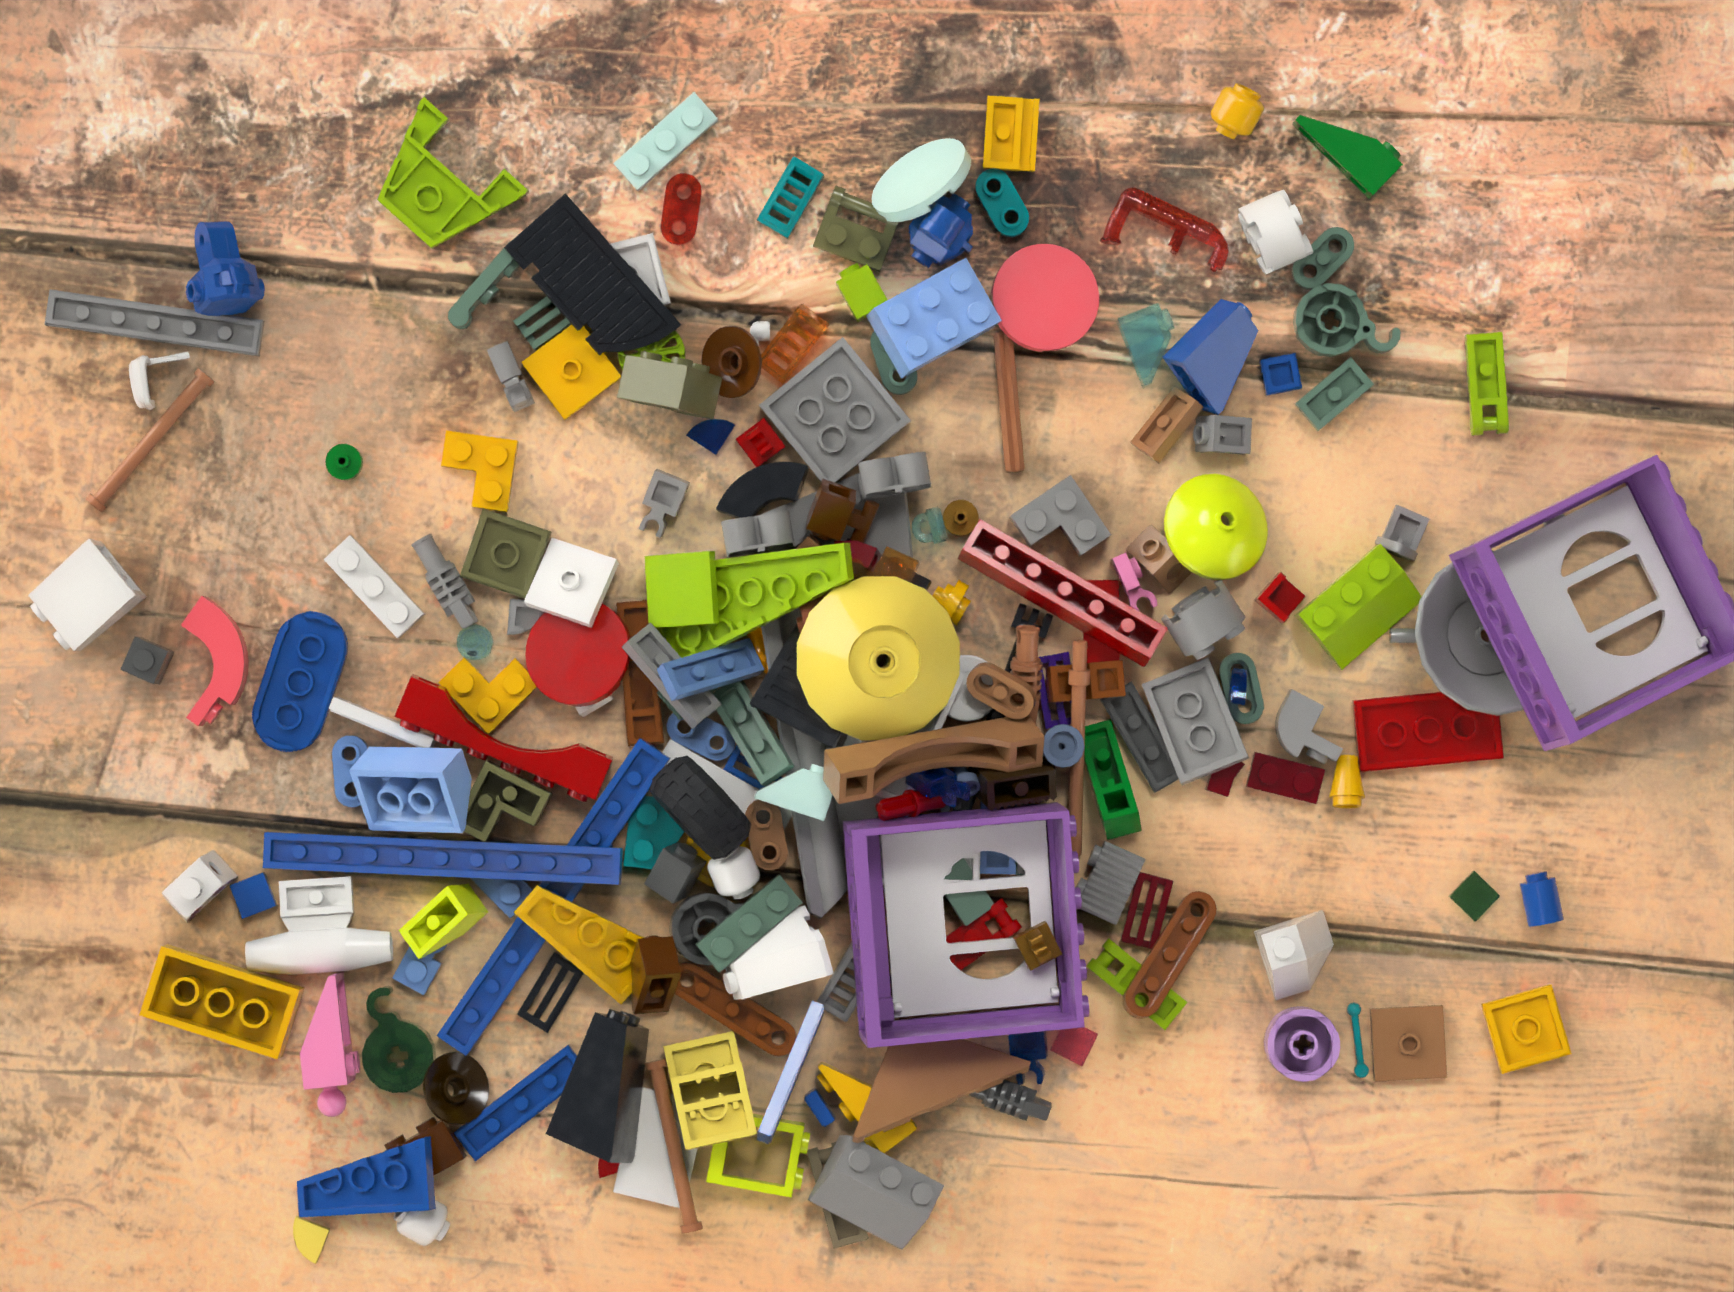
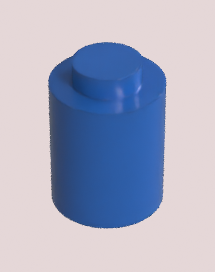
[1520,871,1564,927]

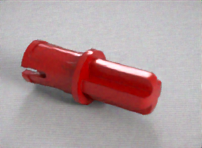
[875,785,946,821]

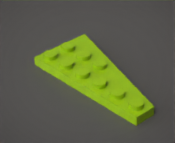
[656,543,854,658]

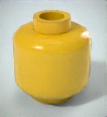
[1210,83,1264,139]

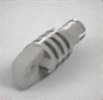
[411,534,478,629]

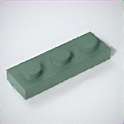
[712,680,795,786]
[695,874,803,973]

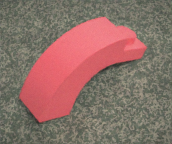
[181,596,249,726]

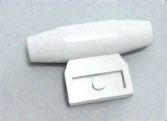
[245,876,393,975]

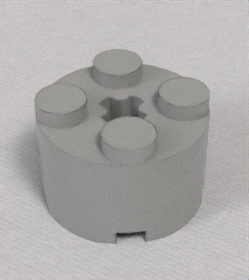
[1161,580,1245,660]

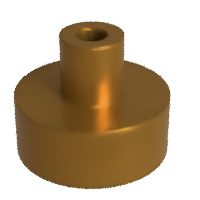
[943,500,979,536]

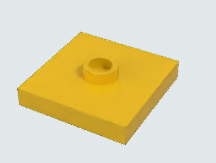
[521,325,621,420]
[1481,984,1572,1074]

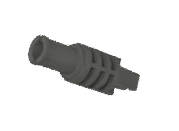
[969,1080,1052,1121]

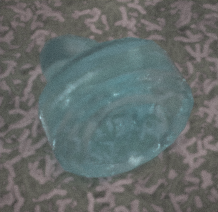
[912,507,948,544]

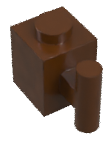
[806,478,880,543]

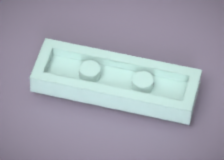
[614,92,718,191]

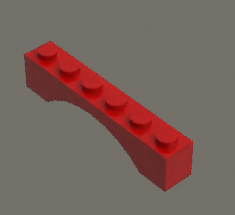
[394,674,613,802]

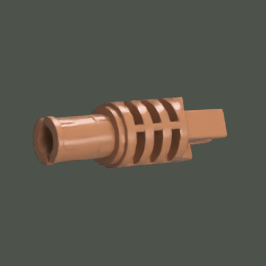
[1010,625,1043,724]

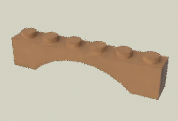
[823,715,1044,804]

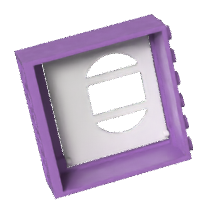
[1449,455,1734,751]
[843,802,1089,1048]

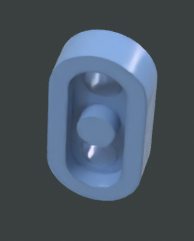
[667,713,735,761]
[332,736,368,807]

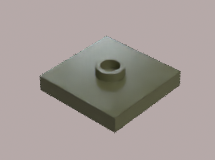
[460,508,552,599]

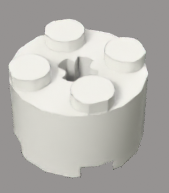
[1238,189,1313,274]

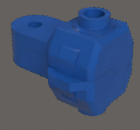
[909,194,973,268]
[186,221,265,316]

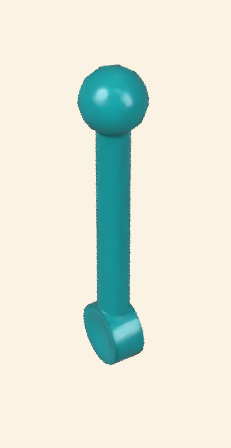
[1347,1002,1369,1078]

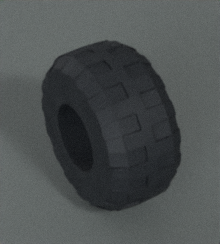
[650,756,751,860]

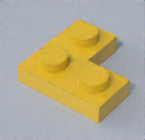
[441,430,518,512]
[438,657,537,734]

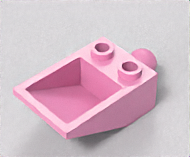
[300,972,360,1117]

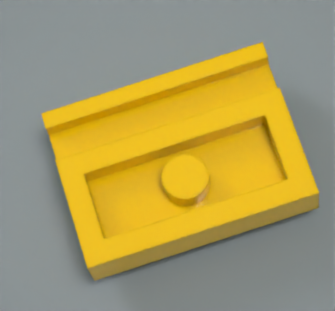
[983,96,1040,172]

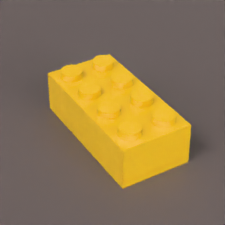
[139,944,305,1059]

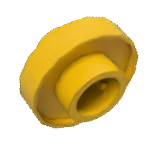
[932,580,971,625]

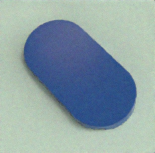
[252,611,348,752]

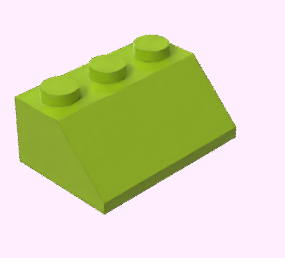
[1294,544,1422,670]

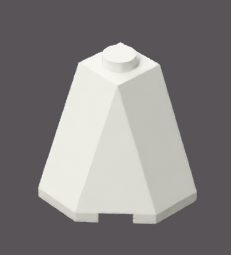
[723,905,834,1000]
[1254,910,1334,1000]

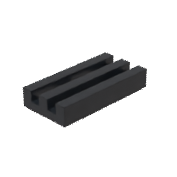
[517,952,584,1033]

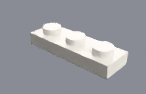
[324,535,424,639]

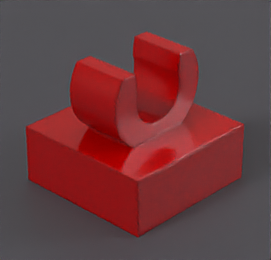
[735,418,786,467]

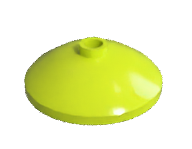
[1164,474,1268,580]

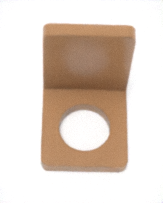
[1126,525,1192,593]

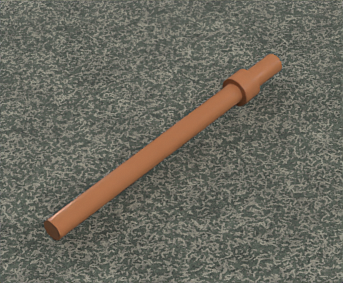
[1068,640,1090,856]

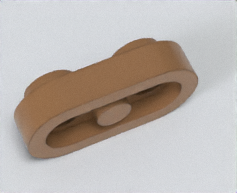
[966,662,1036,719]
[745,799,788,870]

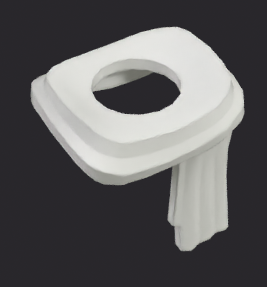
[129,352,190,410]

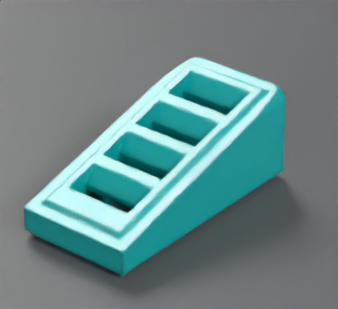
[757,156,824,239]

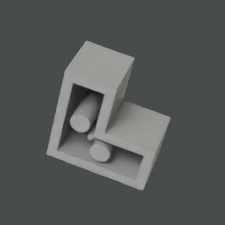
[1009,475,1111,557]

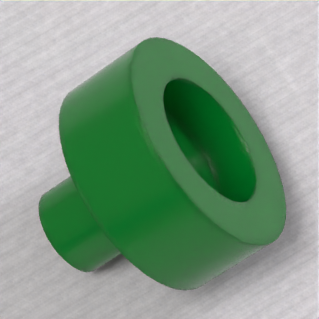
[325,444,363,480]

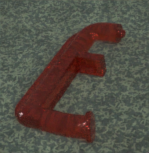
[1100,187,1229,272]

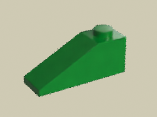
[1292,115,1403,199]
[1084,719,1142,840]

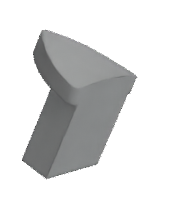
[1375,505,1430,561]

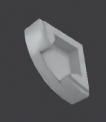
[507,599,544,635]

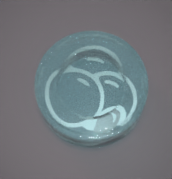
[457,624,494,660]

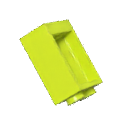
[706,1114,810,1198]

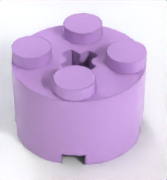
[1264,1006,1340,1082]

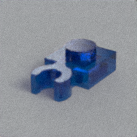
[905,768,971,807]
[1008,1031,1048,1085]

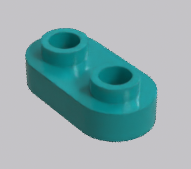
[975,169,1029,237]

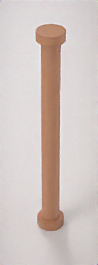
[86,368,215,513]
[644,1059,703,1233]

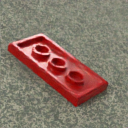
[1352,692,1504,772]

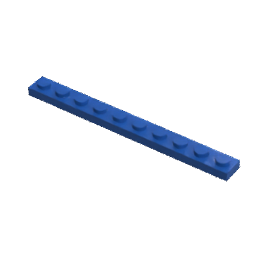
[437,738,671,1056]
[263,832,623,885]

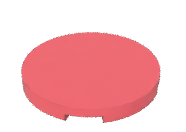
[991,244,1099,352]

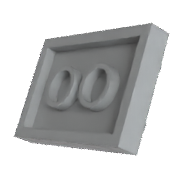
[1141,657,1249,785]

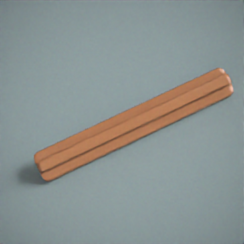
[993,331,1025,473]

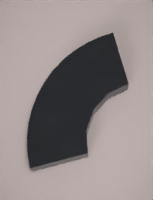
[716,462,809,518]

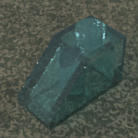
[1116,303,1175,388]

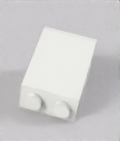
[28,539,146,652]

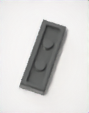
[1100,681,1179,793]

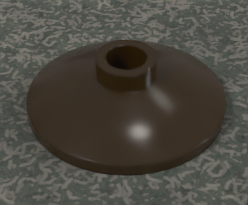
[423,1052,489,1125]

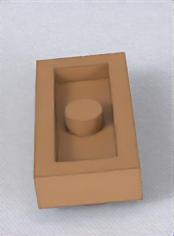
[1130,386,1203,463]

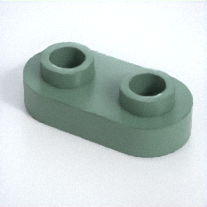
[1291,227,1354,290]
[870,331,917,395]
[1219,653,1264,724]

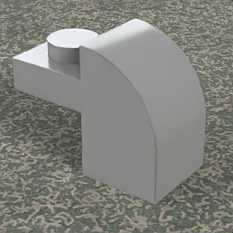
[1275,689,1343,764]

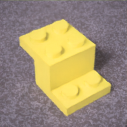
[663,1031,757,1150]

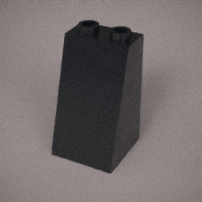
[546,1009,649,1163]

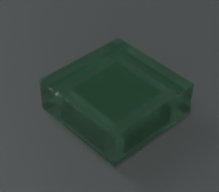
[1448,871,1500,922]

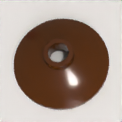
[701,326,762,398]

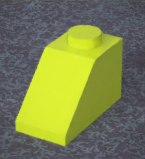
[398,884,488,959]

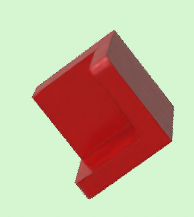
[1254,572,1306,623]

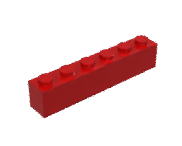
[957,519,1168,667]

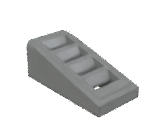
[817,942,857,1022]

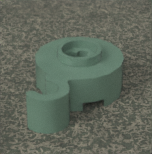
[1293,283,1401,357]

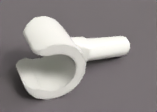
[750,321,770,346]

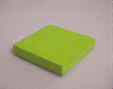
[644,551,719,628]

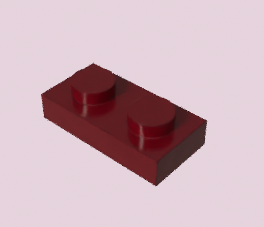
[1246,752,1325,804]

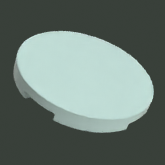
[872,138,971,222]

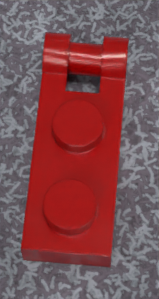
[946,898,1022,970]

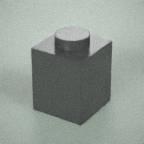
[120,637,174,685]
[644,842,707,904]

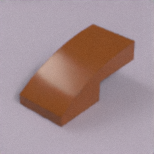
[1045,660,1126,703]

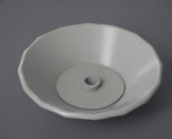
[1414,551,1524,716]

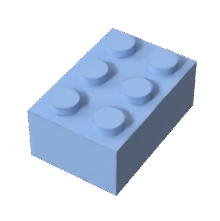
[866,258,1002,379]

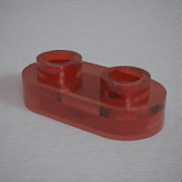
[661,173,702,246]

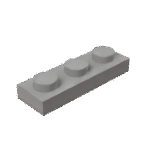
[622,623,722,729]

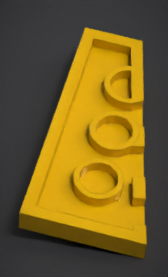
[514,885,645,1005]

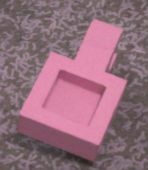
[1111,553,1157,611]

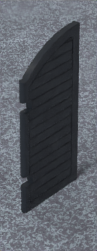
[504,193,681,355]

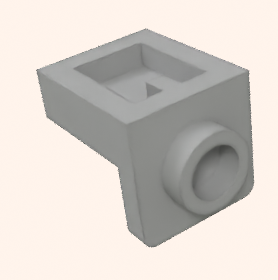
[1193,415,1252,454]

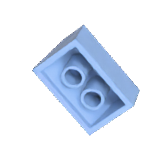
[349,746,472,833]

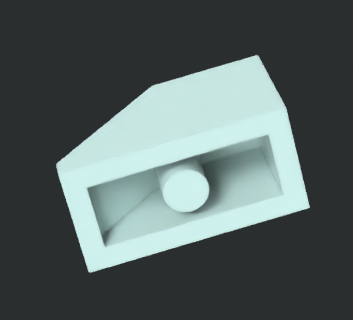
[754,764,833,821]

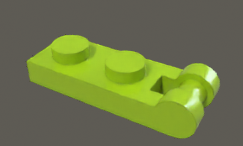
[1465,332,1509,436]
[1086,938,1188,1030]

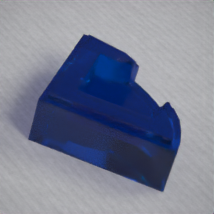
[686,419,736,455]
[1228,668,1247,705]

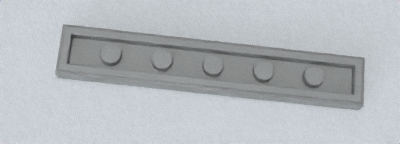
[44,289,265,356]

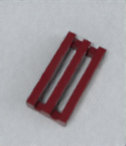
[1120,872,1173,949]

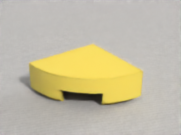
[293,1216,330,1264]

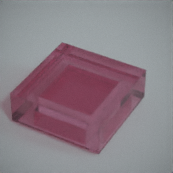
[1050,1027,1098,1067]

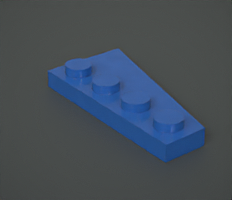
[297,1136,436,1217]

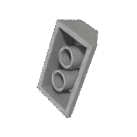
[808,1135,944,1250]

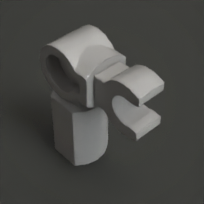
[487,341,535,412]

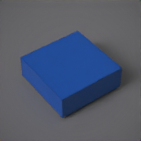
[1259,353,1302,396]
[229,872,277,919]
[804,1087,836,1127]

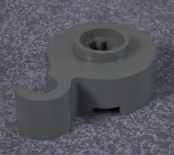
[669,892,742,966]

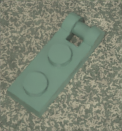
[448,241,520,330]

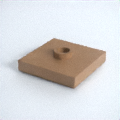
[1370,1005,1447,1082]

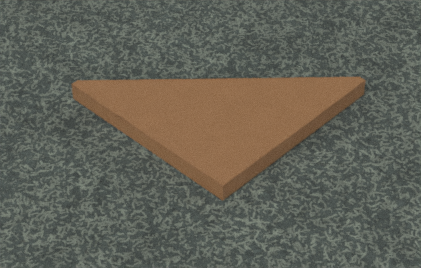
[852,1018,1031,1143]

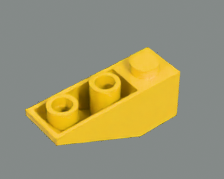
[816,1062,917,1153]

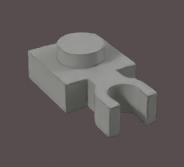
[639,469,690,538]

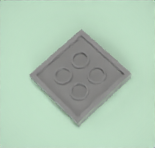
[759,337,911,483]

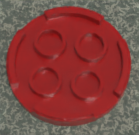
[525,603,631,707]

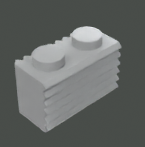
[1076,840,1145,925]

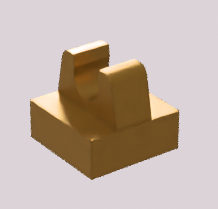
[1013,921,1062,971]

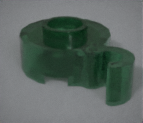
[362,986,436,1093]

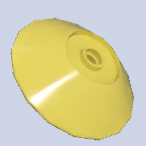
[797,576,960,741]

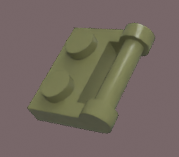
[813,185,899,272]

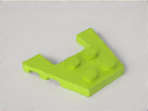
[377,97,529,249]

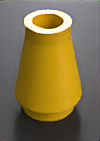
[1329,755,1365,809]

